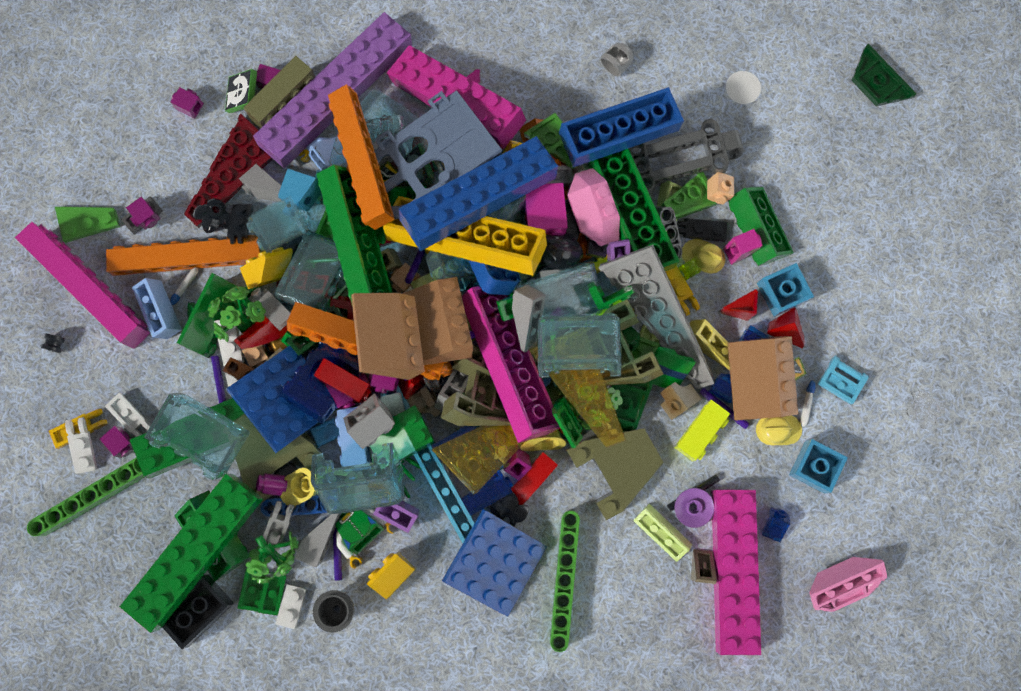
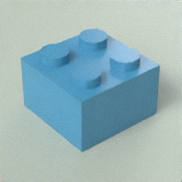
[757,263,814,317]
[789,439,848,494]

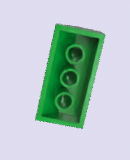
[728,187,794,266]
[177,273,238,358]
[174,490,250,582]

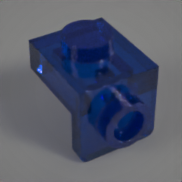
[762,507,790,543]

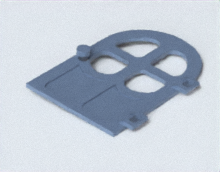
[374,90,502,219]

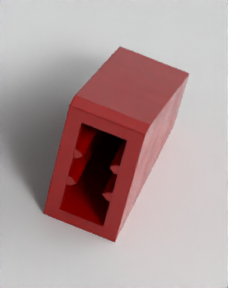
[314,358,372,404]

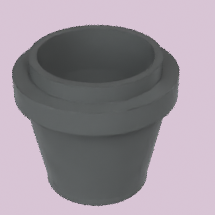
[313,590,355,633]

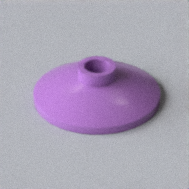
[675,488,714,528]

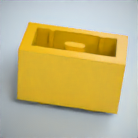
[240,247,293,289]
[366,552,416,599]

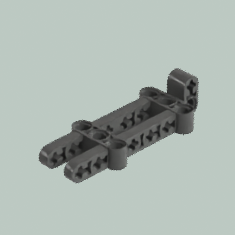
[628,119,744,195]

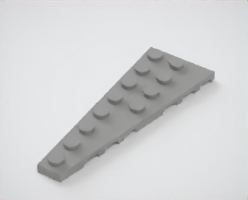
[599,244,715,389]

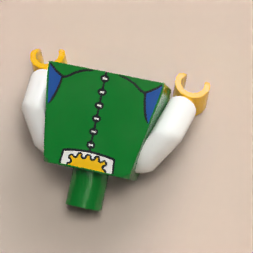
[335,506,393,569]

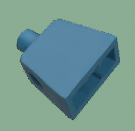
[278,169,321,218]

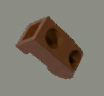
[222,357,254,380]

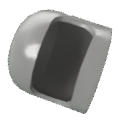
[600,42,633,77]

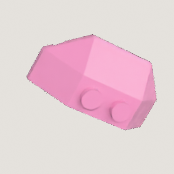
[567,168,620,246]
[809,557,887,612]

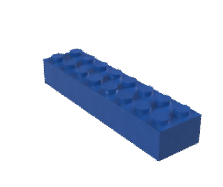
[399,136,558,251]

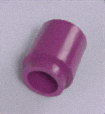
[256,473,287,496]

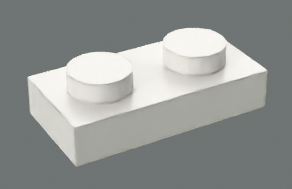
[275,584,307,629]

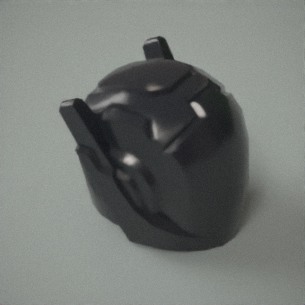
[538,234,583,270]

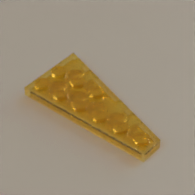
[529,328,626,448]
[432,425,525,495]

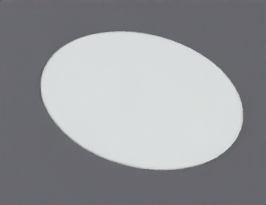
[726,71,761,104]

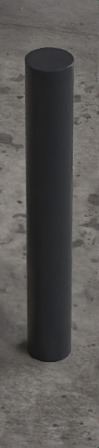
[667,474,720,512]

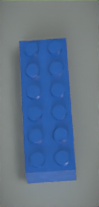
[559,87,684,167]

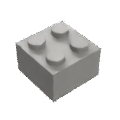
[343,394,395,449]

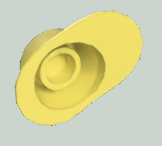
[682,239,725,274]
[756,415,802,446]
[520,429,566,451]
[280,467,323,506]

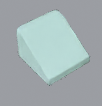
[380,393,405,416]

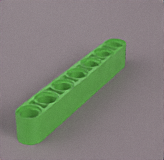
[27,458,145,536]
[550,511,580,652]

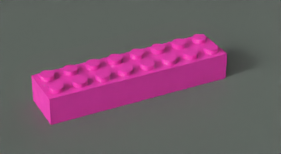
[387,45,527,150]
[14,222,150,349]
[461,286,560,443]
[711,490,761,655]

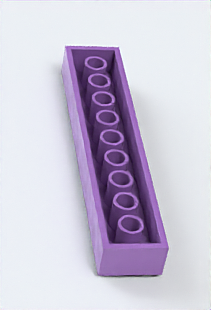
[253,12,412,169]

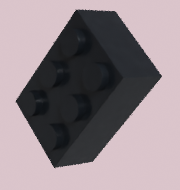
[162,574,235,650]

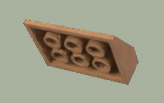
[402,277,473,365]
[351,293,425,380]
[727,336,798,420]

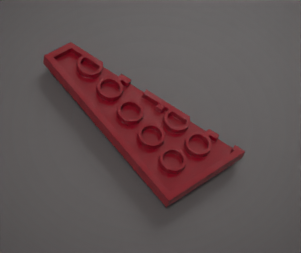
[184,113,273,228]

